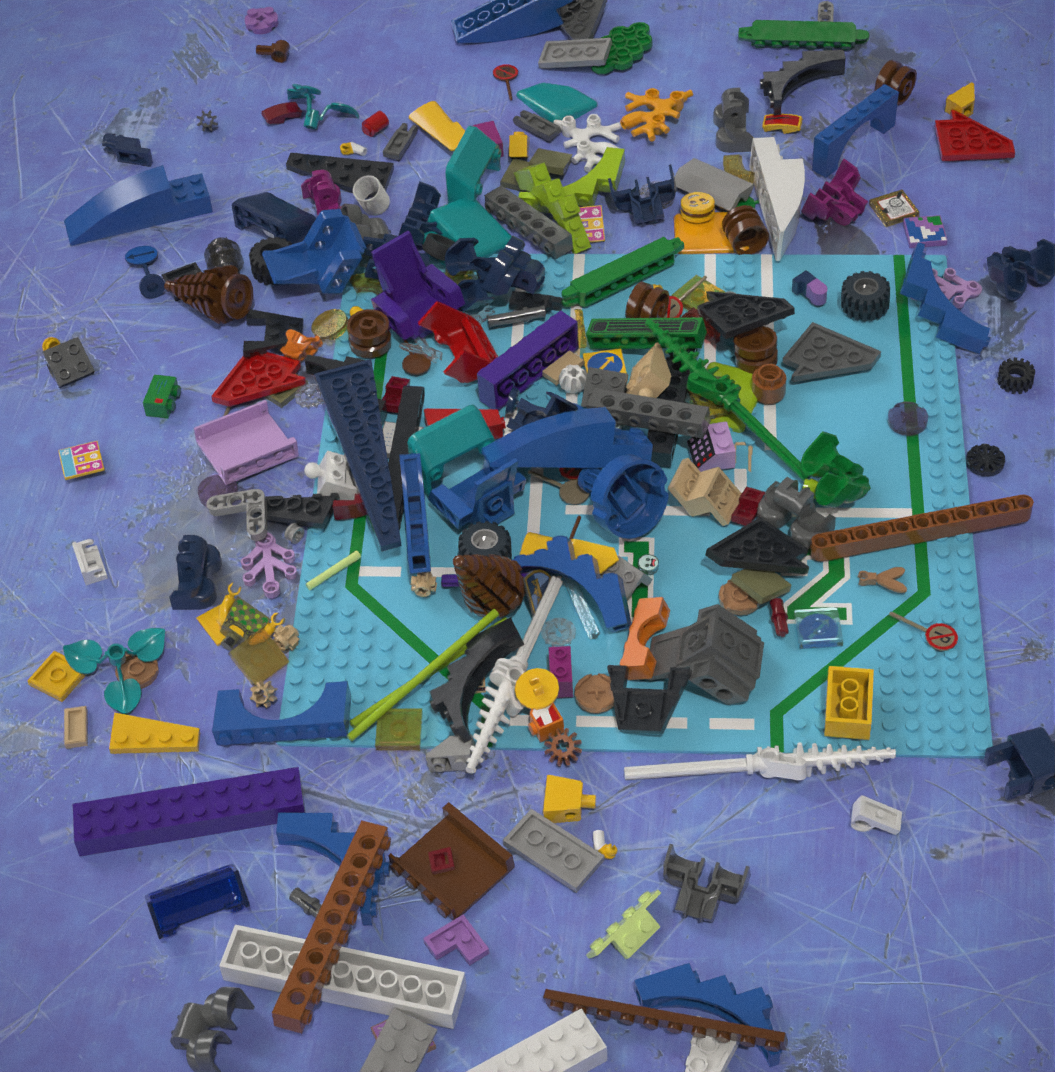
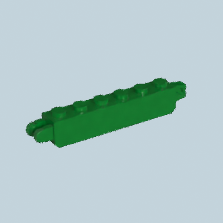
[738,20,870,50]
[561,237,684,308]

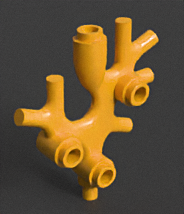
[620,88,693,142]

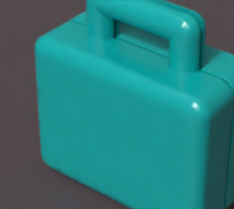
[516,83,598,123]
[423,198,512,267]

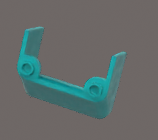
[445,126,501,203]
[407,405,495,496]

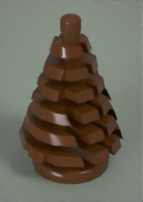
[164,265,254,324]
[453,554,525,618]

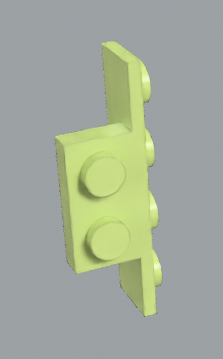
[586,890,661,959]

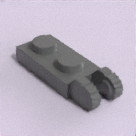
[513,110,561,142]
[383,123,418,160]

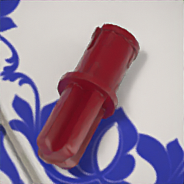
[770,598,789,637]

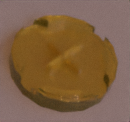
[311,309,349,341]

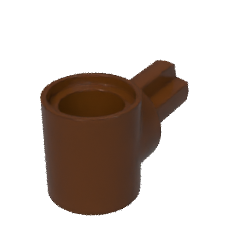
[256,40,290,63]

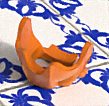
[280,329,323,362]

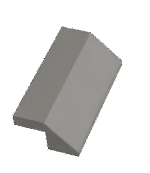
[675,158,755,212]

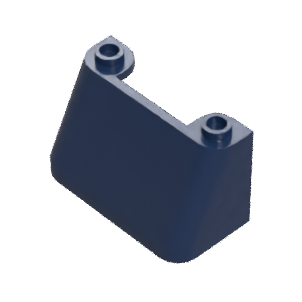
[232,192,316,245]

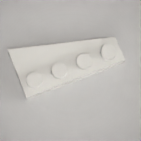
[685,1016,740,1072]

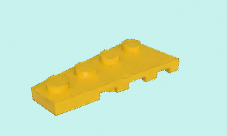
[109,712,201,754]

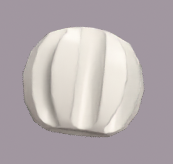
[559,365,587,394]

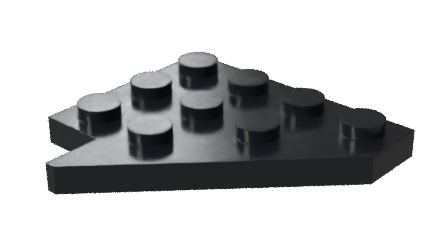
[697,291,795,339]
[705,517,809,575]

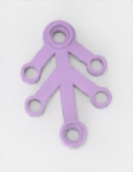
[911,268,982,308]
[241,532,297,599]

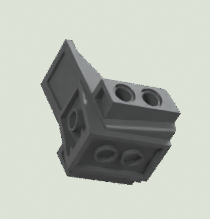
[646,604,764,705]

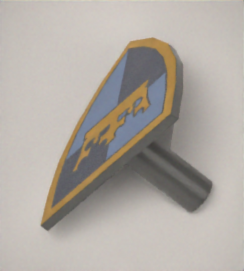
[523,570,551,616]

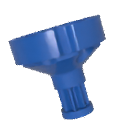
[578,454,669,539]

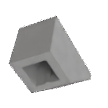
[426,734,475,772]

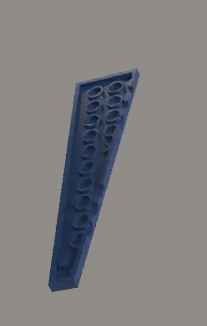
[314,359,402,552]

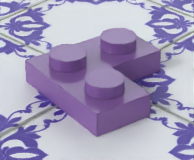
[423,915,489,966]

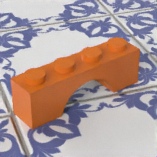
[620,597,671,680]

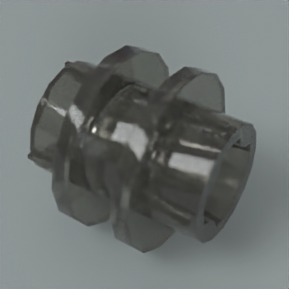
[204,237,244,274]

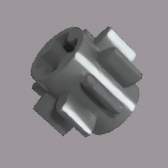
[197,110,218,131]

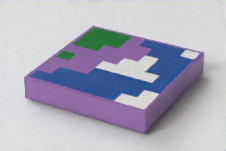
[903,215,947,248]

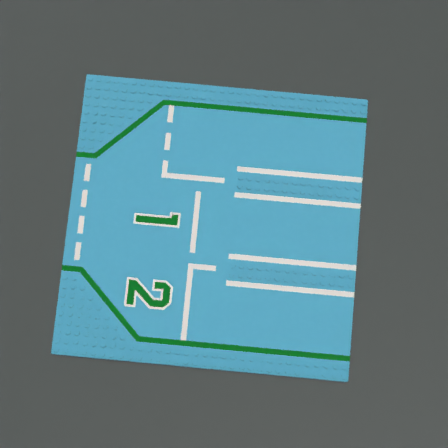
[277,253,993,759]

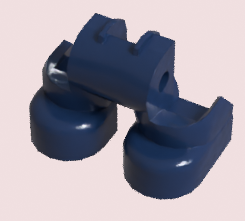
[608,164,677,225]
[399,181,443,246]
[481,236,545,296]
[445,238,496,311]
[987,238,1055,301]
[506,392,578,468]
[169,535,222,610]

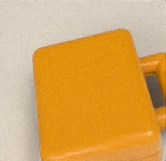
[674,212,749,254]

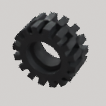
[997,357,1035,394]

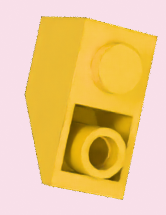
[945,82,975,117]
[509,132,530,158]

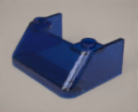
[144,864,250,939]

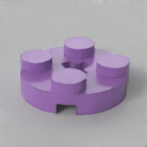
[245,7,279,34]

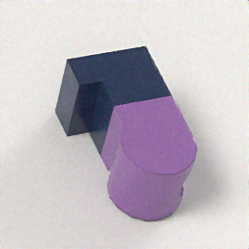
[792,270,828,306]

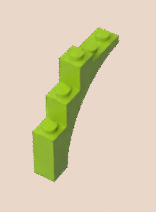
[518,147,625,219]
[514,162,591,254]

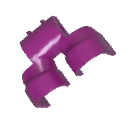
[801,159,868,226]
[301,170,342,216]

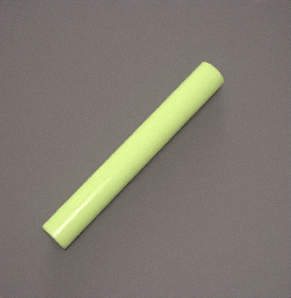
[306,551,361,590]

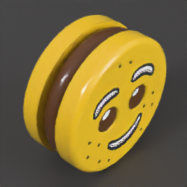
[681,192,715,223]

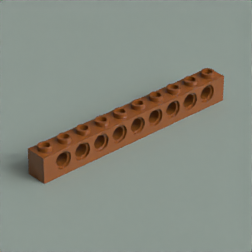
[272,820,391,1034]

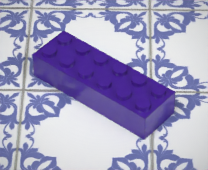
[477,310,579,410]

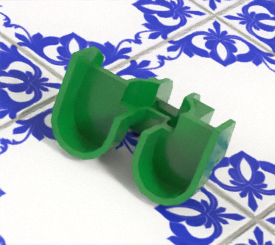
[801,431,871,508]

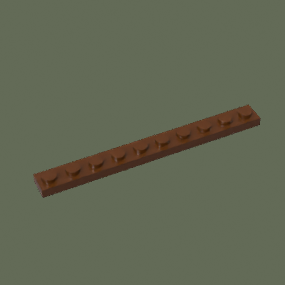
[543,989,788,1052]

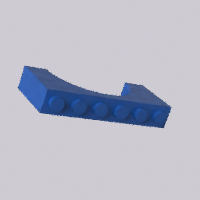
[812,84,899,178]
[212,681,351,745]

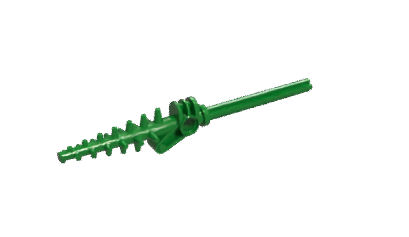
[645,318,811,482]

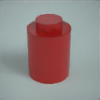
[362,111,389,137]

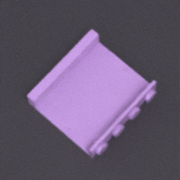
[194,400,299,485]

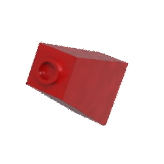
[423,408,506,439]

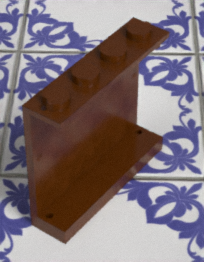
[388,802,515,920]

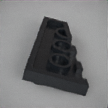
[252,493,340,529]

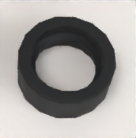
[422,233,455,261]

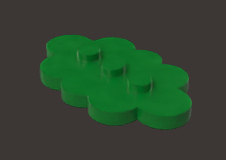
[592,22,653,74]

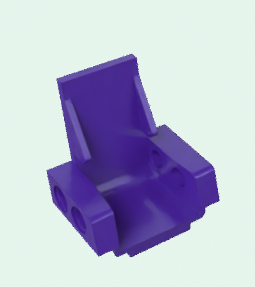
[371,231,465,340]

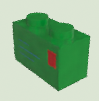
[143,375,181,419]

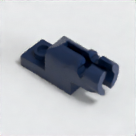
[102,133,153,167]

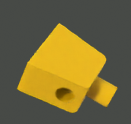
[543,775,596,823]

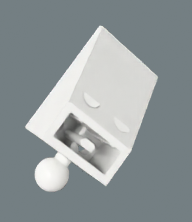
[304,451,359,500]

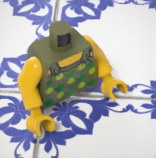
[219,582,285,651]

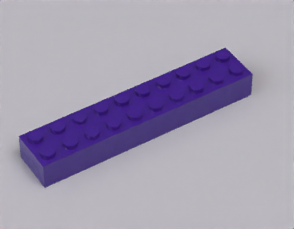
[72,767,306,857]

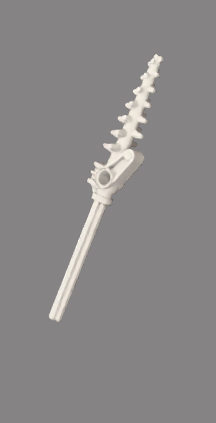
[466,575,563,773]
[624,742,896,780]

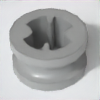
[284,523,304,544]

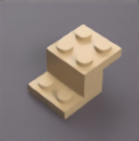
[667,458,742,526]

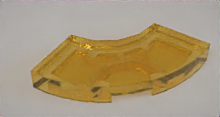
[723,154,755,184]
[349,273,383,295]
[574,309,587,348]

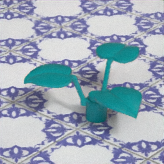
[287,84,359,130]
[63,628,165,714]

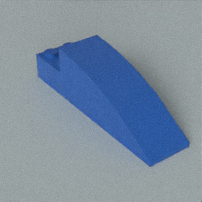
[451,0,574,43]
[64,165,213,246]
[481,407,653,468]

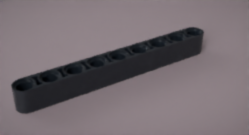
[388,386,425,531]

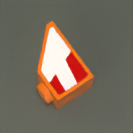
[528,703,564,742]

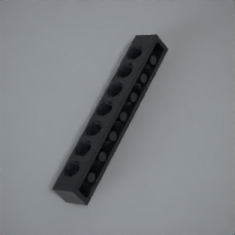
[647,348,698,467]

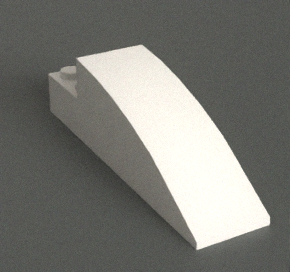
[749,137,805,261]

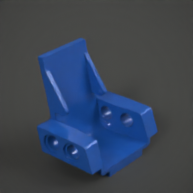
[262,209,366,294]
[428,458,526,530]

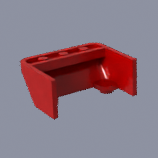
[418,301,498,383]

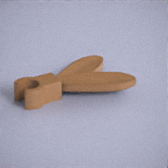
[858,567,907,593]

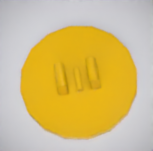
[515,668,559,710]

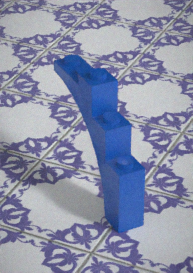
[399,453,431,574]
[512,535,632,633]
[276,813,390,926]
[634,963,782,1067]

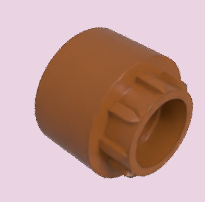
[752,364,787,404]

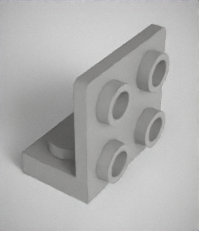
[600,555,653,601]

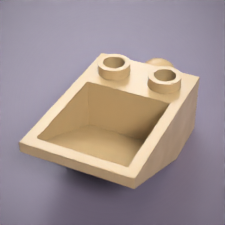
[626,342,671,398]

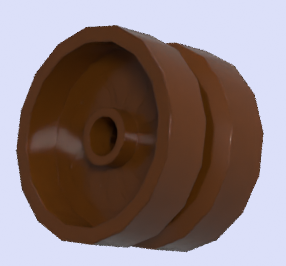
[874,59,917,105]
[625,281,669,318]
[347,309,392,358]
[734,326,778,373]

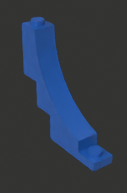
[900,242,991,354]

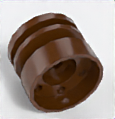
[722,205,769,255]

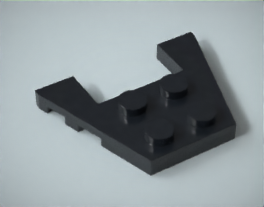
[243,309,304,357]
[607,665,692,734]

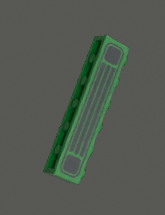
[586,318,707,349]

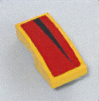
[762,114,803,134]

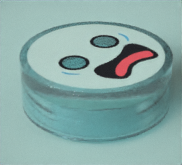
[638,554,659,575]

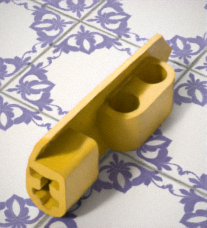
[409,101,465,151]
[520,532,619,574]

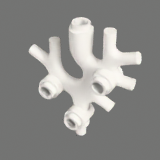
[553,114,621,172]

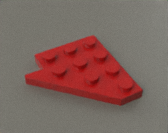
[934,109,1015,161]
[211,351,306,407]

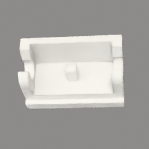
[72,539,108,585]

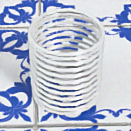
[353,175,390,216]

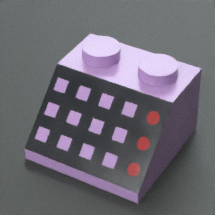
[687,422,736,472]

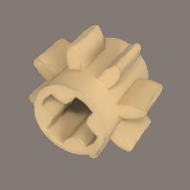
[410,572,437,597]
[273,624,300,651]
[250,680,278,708]

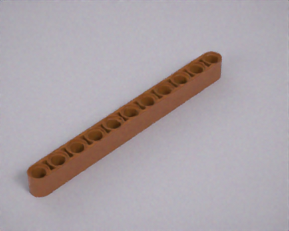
[810,494,1034,561]

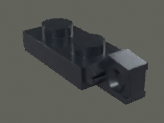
[509,291,563,313]

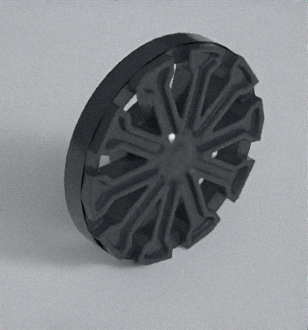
[966,443,1005,476]

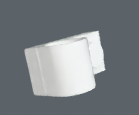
[851,795,902,835]

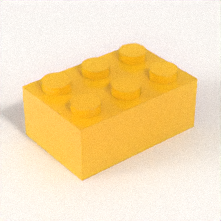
[824,666,874,740]

